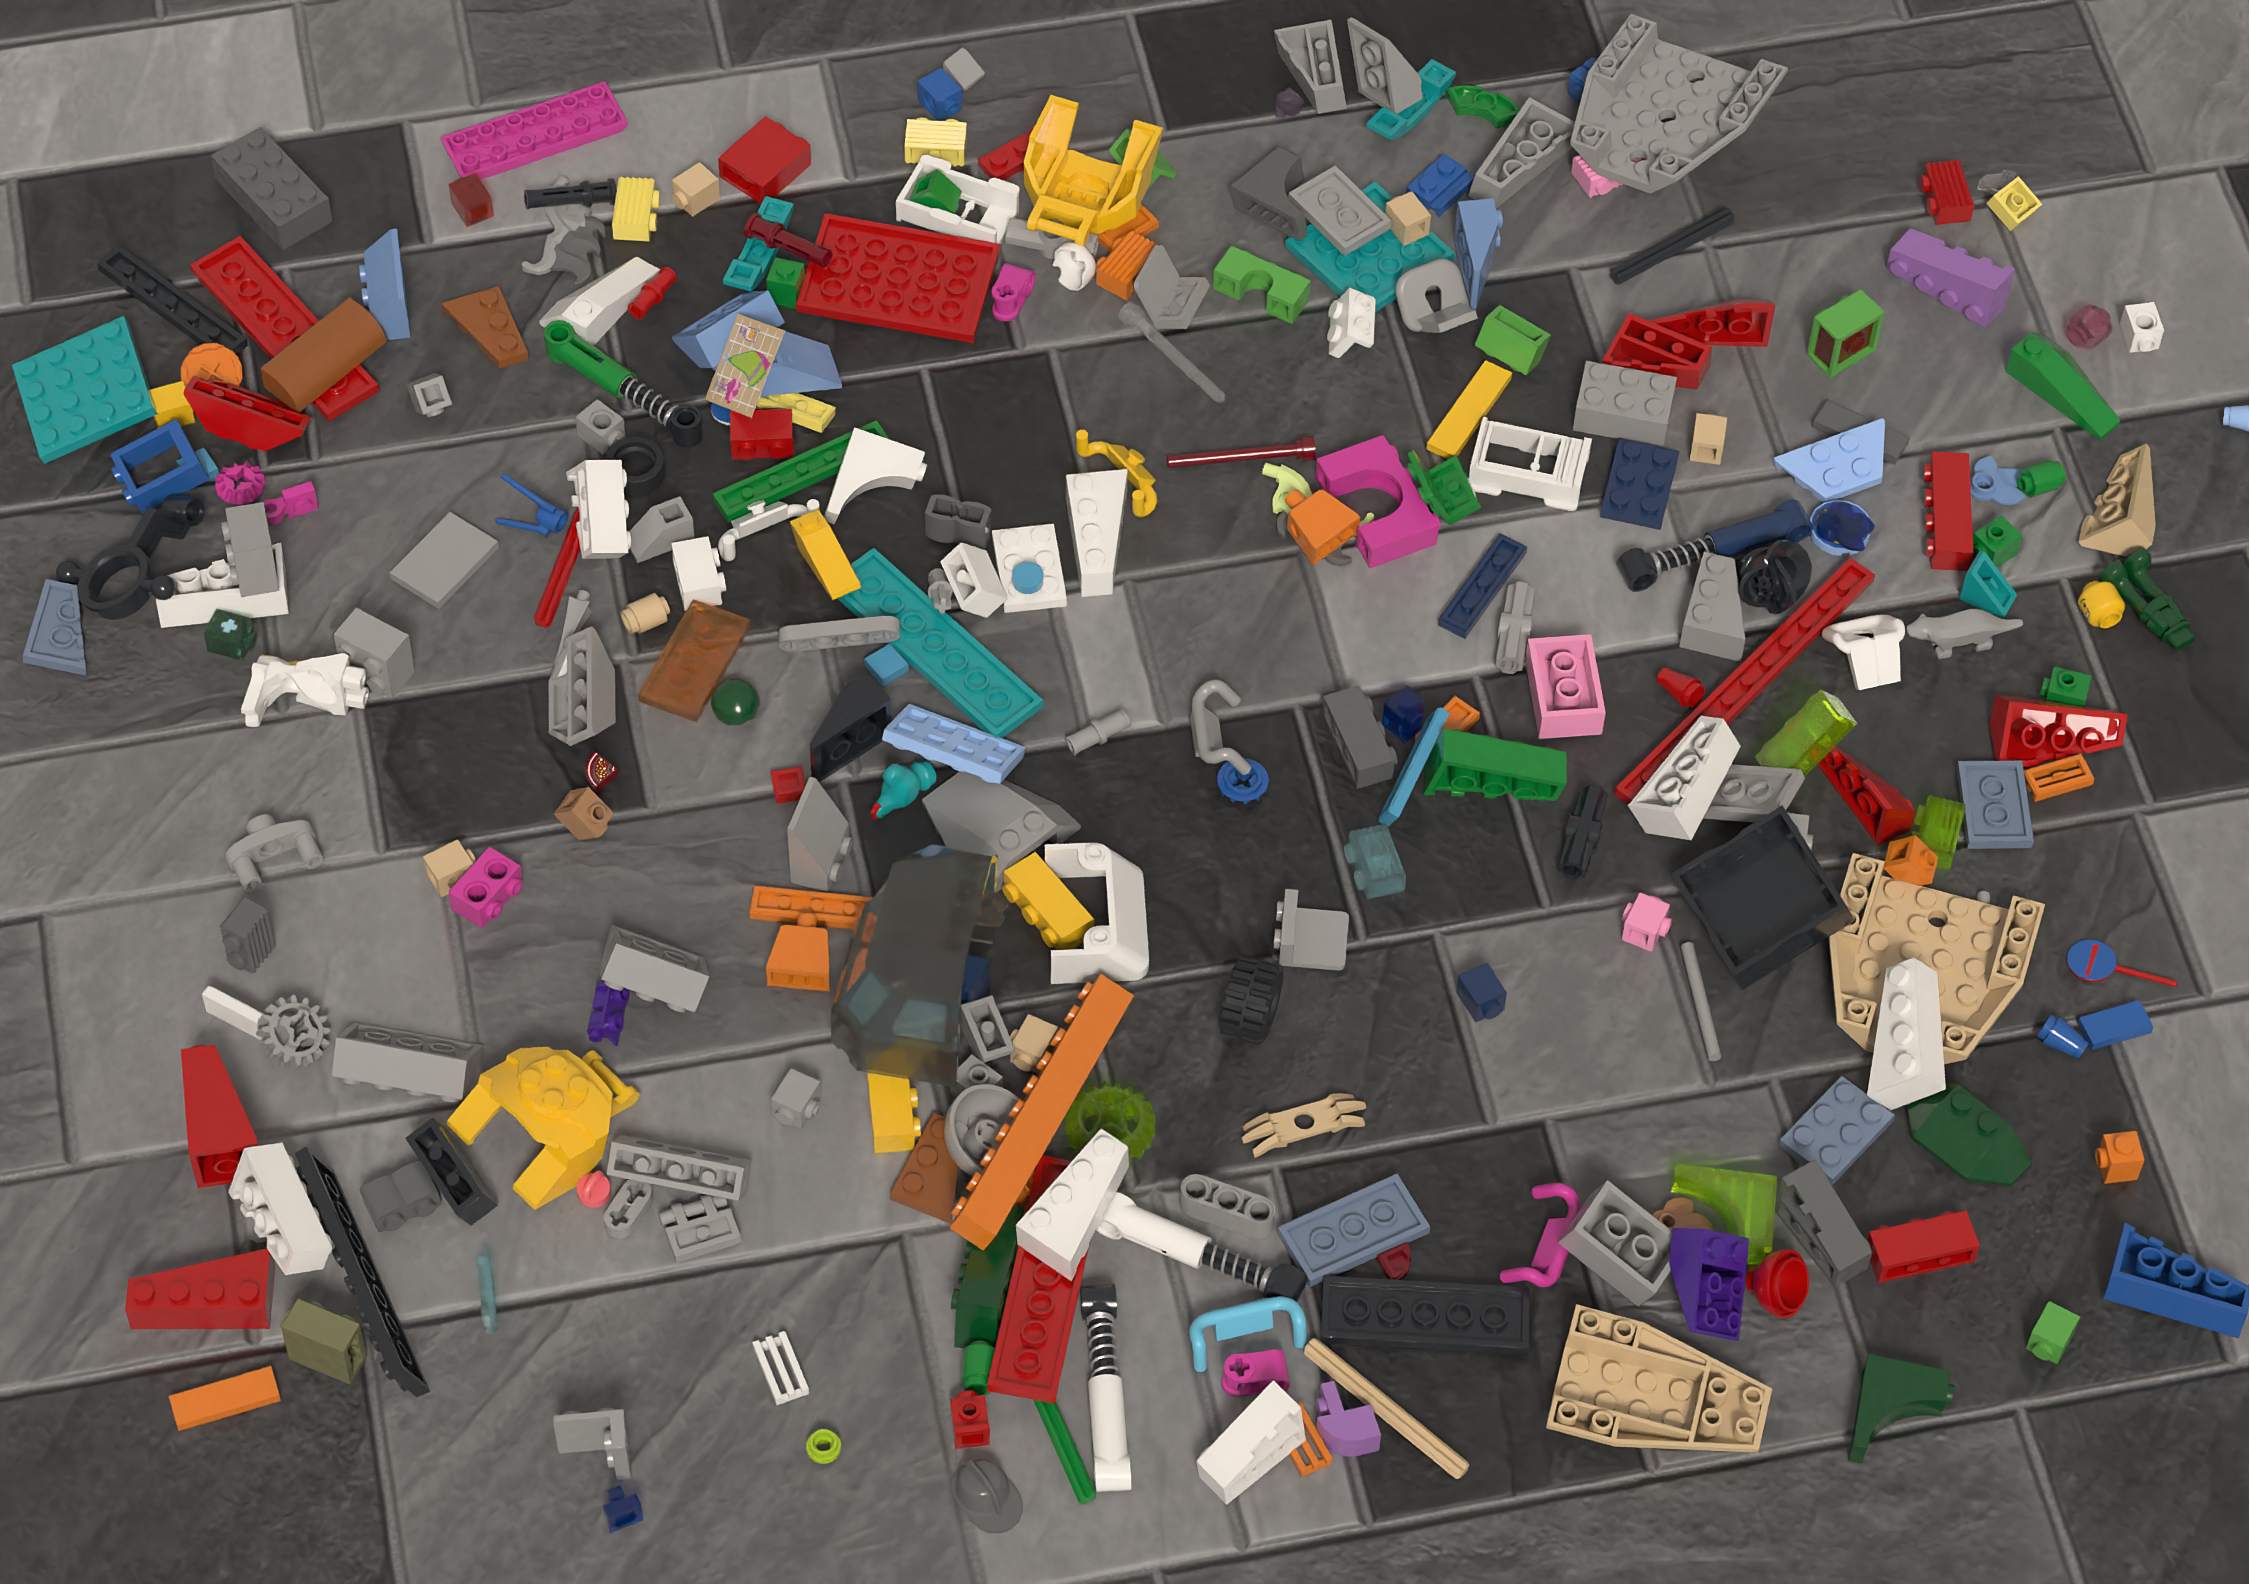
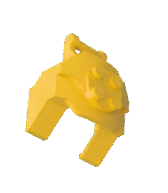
[1024,95,1163,246]
[446,1047,640,1210]

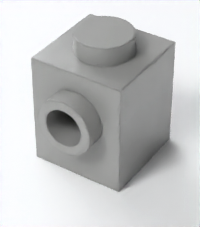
[406,373,452,417]
[950,1054,1003,1098]
[771,1068,821,1129]

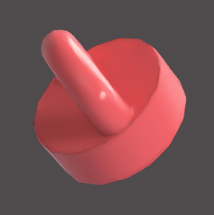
[577,1171,611,1208]

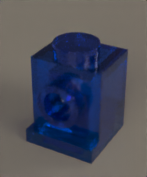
[1382,685,1425,744]

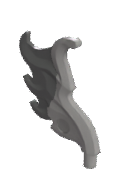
[522,176,606,287]

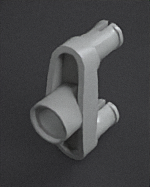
[225,814,324,892]

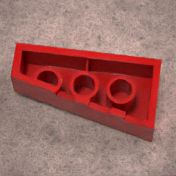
[125,1249,275,1329]

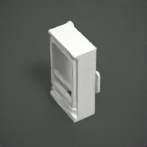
[896,155,1019,244]
[1469,417,1592,511]

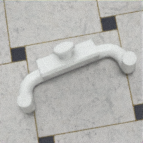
[718,499,820,561]

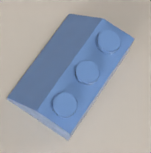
[359,229,410,340]
[672,290,785,370]

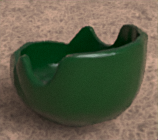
[711,678,761,726]

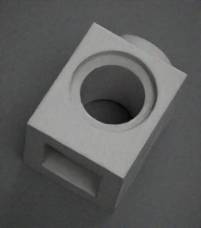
[575,399,626,456]

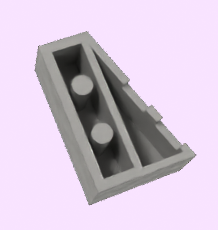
[1274,20,1347,114]

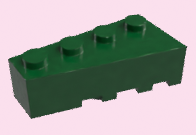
[951,1206,1024,1349]

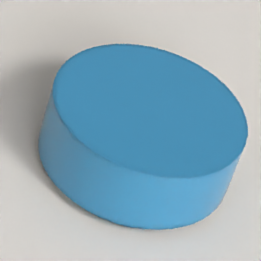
[1012,562,1044,594]

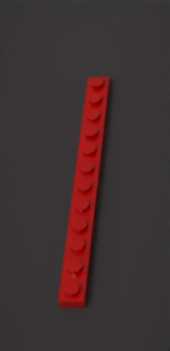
[1614,558,1875,805]

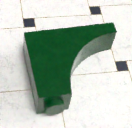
[1848,1354,1955,1464]

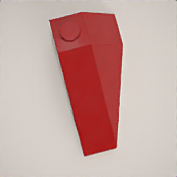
[1649,298,1775,347]
[1990,694,2128,767]
[1807,732,1915,846]

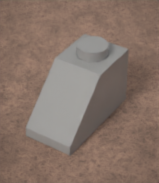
[961,995,1015,1063]

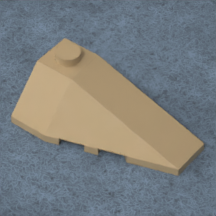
[2079,443,2156,557]

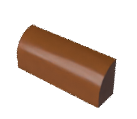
[261,297,387,413]

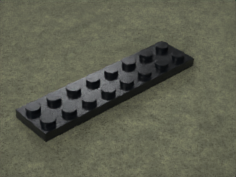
[295,1146,430,1397]

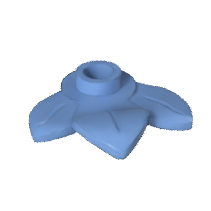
[1970,456,2025,506]

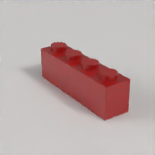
[1923,451,1973,571]

